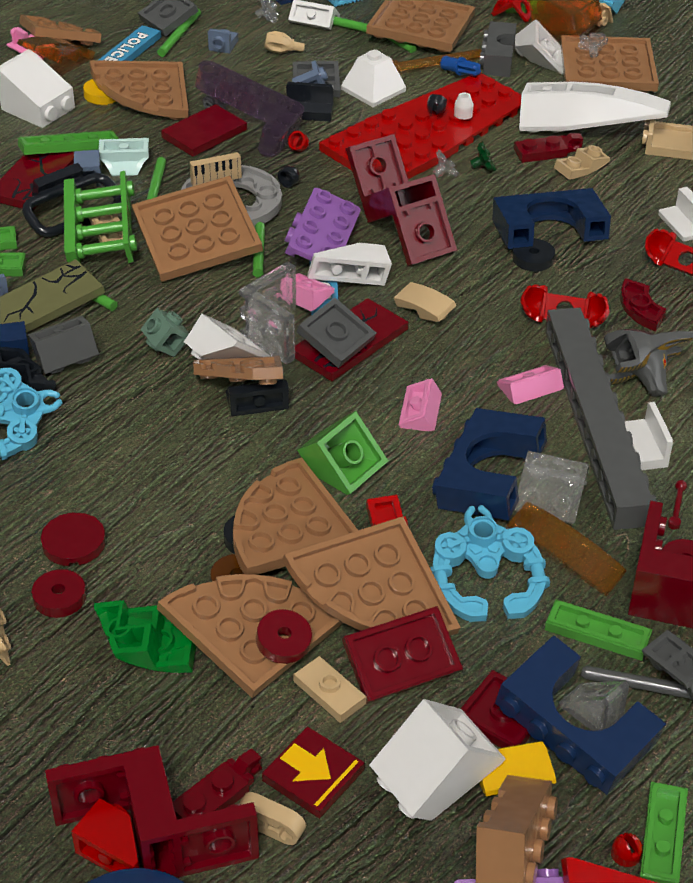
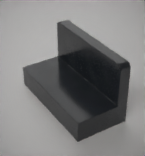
[284,82,334,122]
[226,380,289,417]

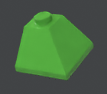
[297,411,388,495]

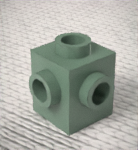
[140,308,189,357]

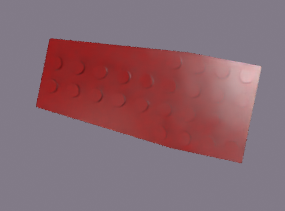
[319,73,522,180]

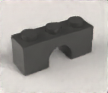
[479,21,517,77]

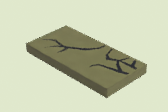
[0,259,105,333]

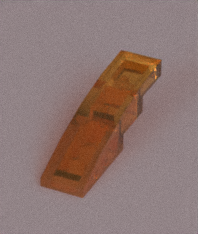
[17,37,95,64]

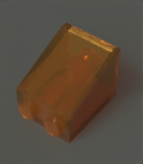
[528,0,602,36]

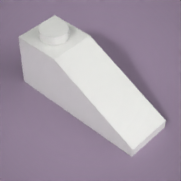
[307,243,392,286]

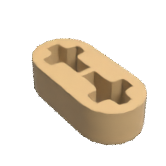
[239,792,307,845]

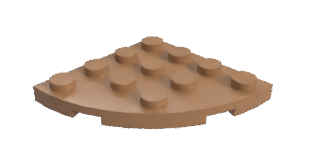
[90,60,188,120]
[233,457,358,575]
[282,516,461,636]
[157,574,343,698]

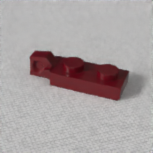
[514,133,583,163]
[173,748,262,819]

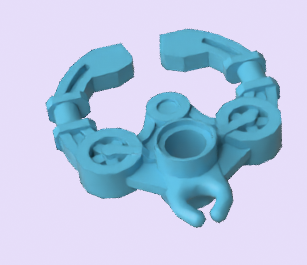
[0,368,63,460]
[430,505,550,622]

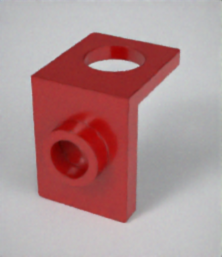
[491,0,534,23]

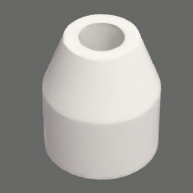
[454,93,474,120]

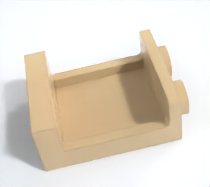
[641,119,693,160]

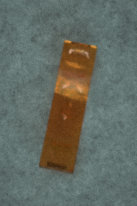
[507,502,627,596]

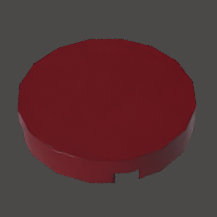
[40,512,106,566]

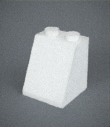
[0,49,75,128]
[369,699,506,821]

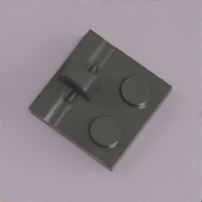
[138,0,198,37]
[296,298,376,368]

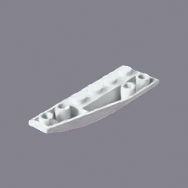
[519,82,671,133]

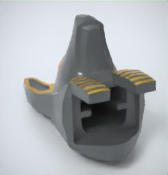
[604,329,693,397]

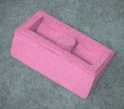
[278,273,335,311]
[497,365,564,404]
[398,378,442,431]

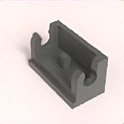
[642,630,693,698]

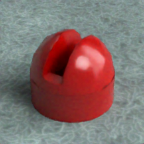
[288,131,309,152]
[611,832,643,867]

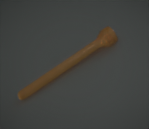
[392,49,482,73]

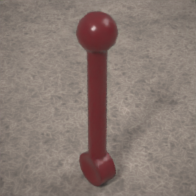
[668,480,687,530]

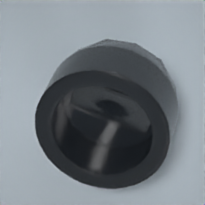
[427,94,447,115]
[278,166,300,188]

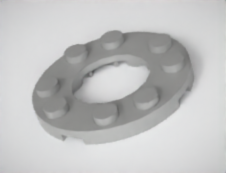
[181,165,282,228]

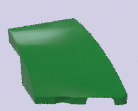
[94,600,196,673]

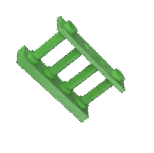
[64,171,138,263]

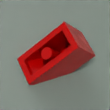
[71,798,139,873]

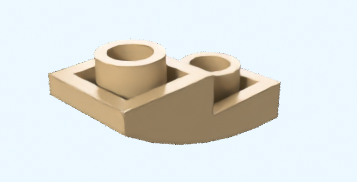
[554,145,610,180]
[393,282,456,322]

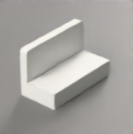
[288,0,340,30]
[658,187,693,241]
[625,402,673,470]

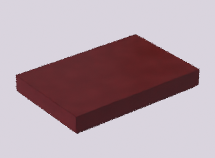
[161,104,247,157]
[342,606,463,704]

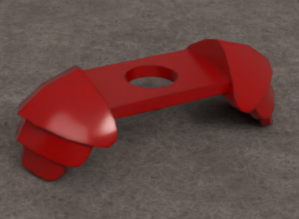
[645,229,693,276]
[520,284,610,328]

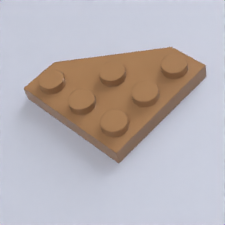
[19,14,101,46]
[193,356,283,385]

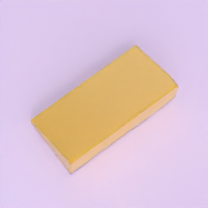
[479,741,556,796]

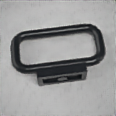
[22,163,121,237]

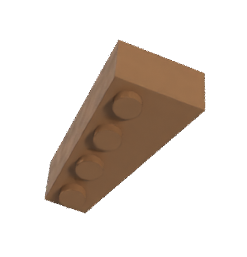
[476,775,558,883]

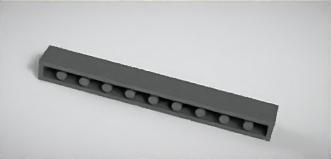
[545,307,657,530]

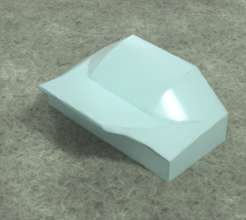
[99,138,149,176]

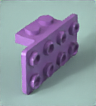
[284,188,361,261]

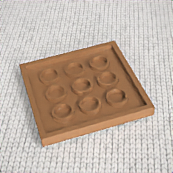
[366,0,475,52]
[560,35,659,93]
[131,175,263,282]

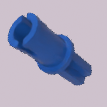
[440,55,481,76]

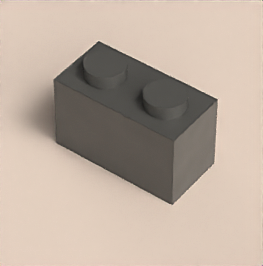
[28,315,99,374]

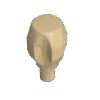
[264,31,305,54]

